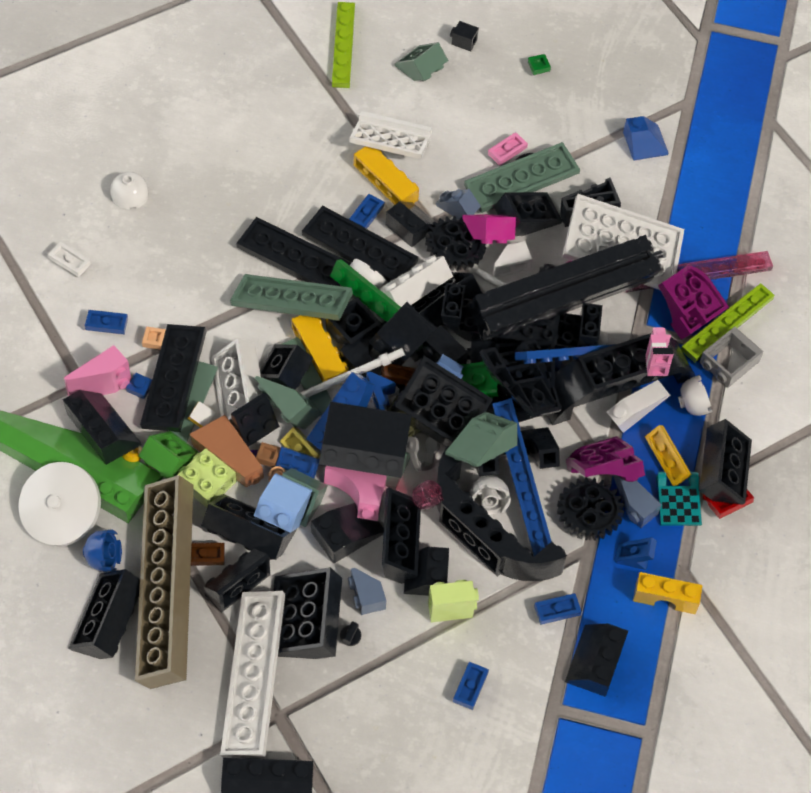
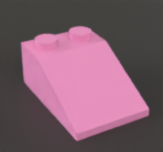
[64,345,131,396]

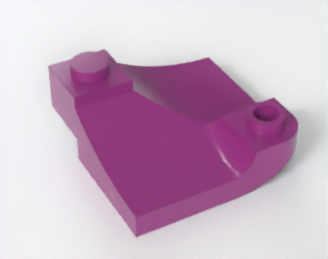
[658,265,729,340]
[565,436,645,482]

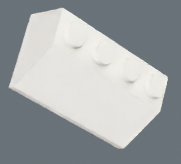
[211,338,262,424]

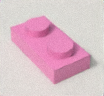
[488,132,528,166]

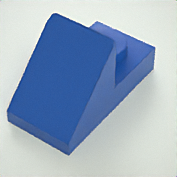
[366,372,396,411]
[615,537,657,570]

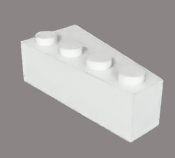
[378,255,453,307]

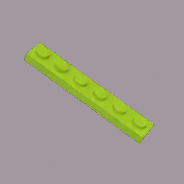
[332,2,355,88]
[681,283,775,363]

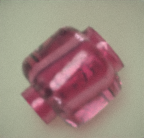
[412,480,442,510]

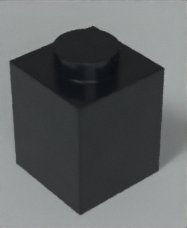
[450,21,479,52]

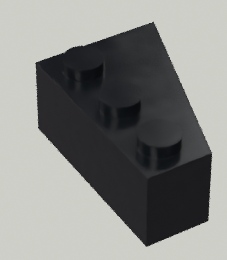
[560,177,621,227]

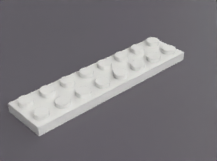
[220,591,285,758]

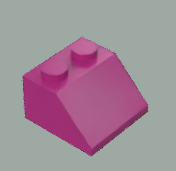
[462,214,516,244]

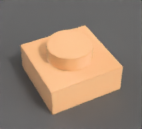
[142,326,166,350]

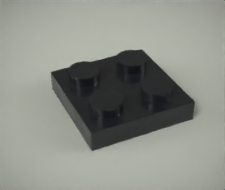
[231,393,280,447]

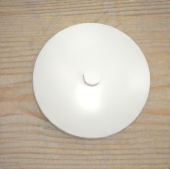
[19,462,101,546]

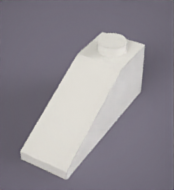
[607,380,671,433]

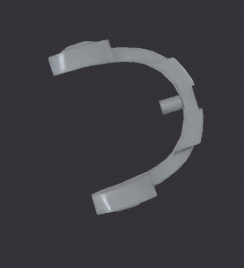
[406,437,440,471]

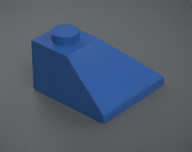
[623,116,669,161]

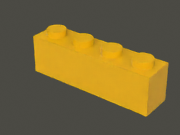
[353,146,419,205]
[292,315,349,384]

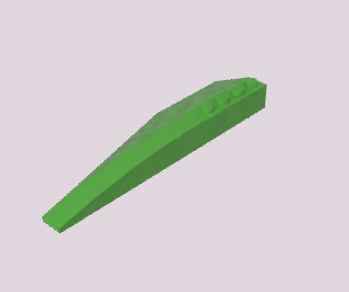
[0,410,163,524]

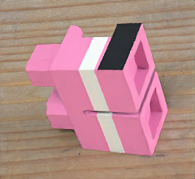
[645,327,674,376]

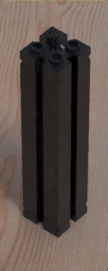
[467,235,663,343]

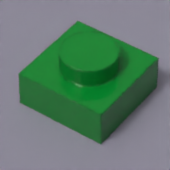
[528,54,551,75]

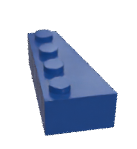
[306,372,375,450]

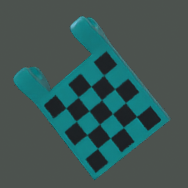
[656,472,702,526]

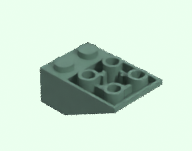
[255,376,322,430]
[445,412,517,467]

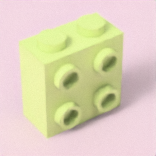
[177,448,236,508]
[428,580,479,622]

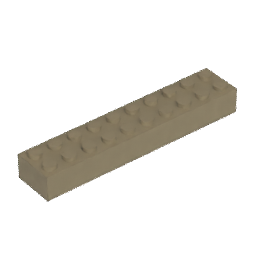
[135,475,194,689]

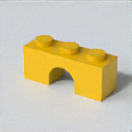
[633,572,703,614]

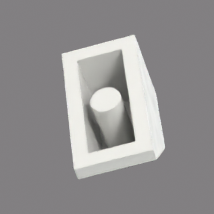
[493,241,532,277]

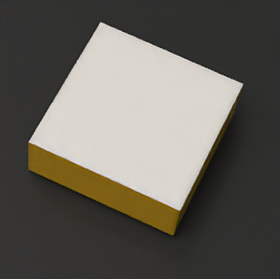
[187,401,216,428]

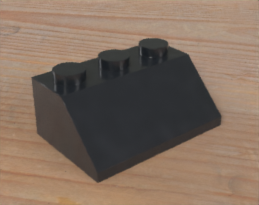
[204,549,270,613]
[565,623,628,697]

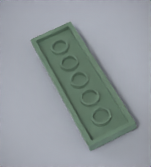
[464,142,580,213]
[230,274,353,320]

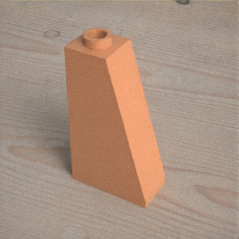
[190,415,264,487]

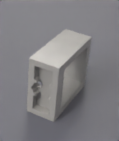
[699,327,764,388]

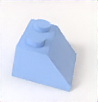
[254,473,312,533]

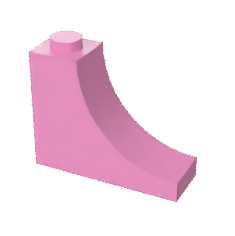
[324,466,387,521]

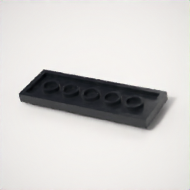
[302,205,418,282]
[236,217,351,286]
[140,324,207,432]

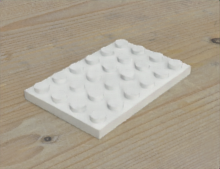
[562,194,685,290]

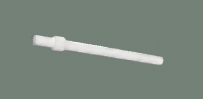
[300,348,405,398]

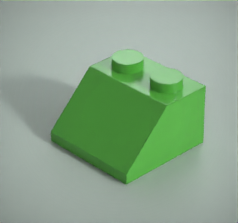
[139,431,199,479]

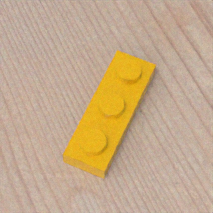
[645,425,692,486]

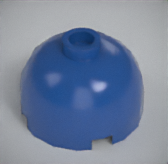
[83,529,122,572]

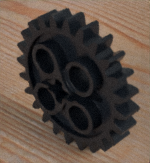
[425,216,487,271]
[557,477,624,541]

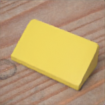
[280,427,321,459]

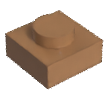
[256,442,281,468]

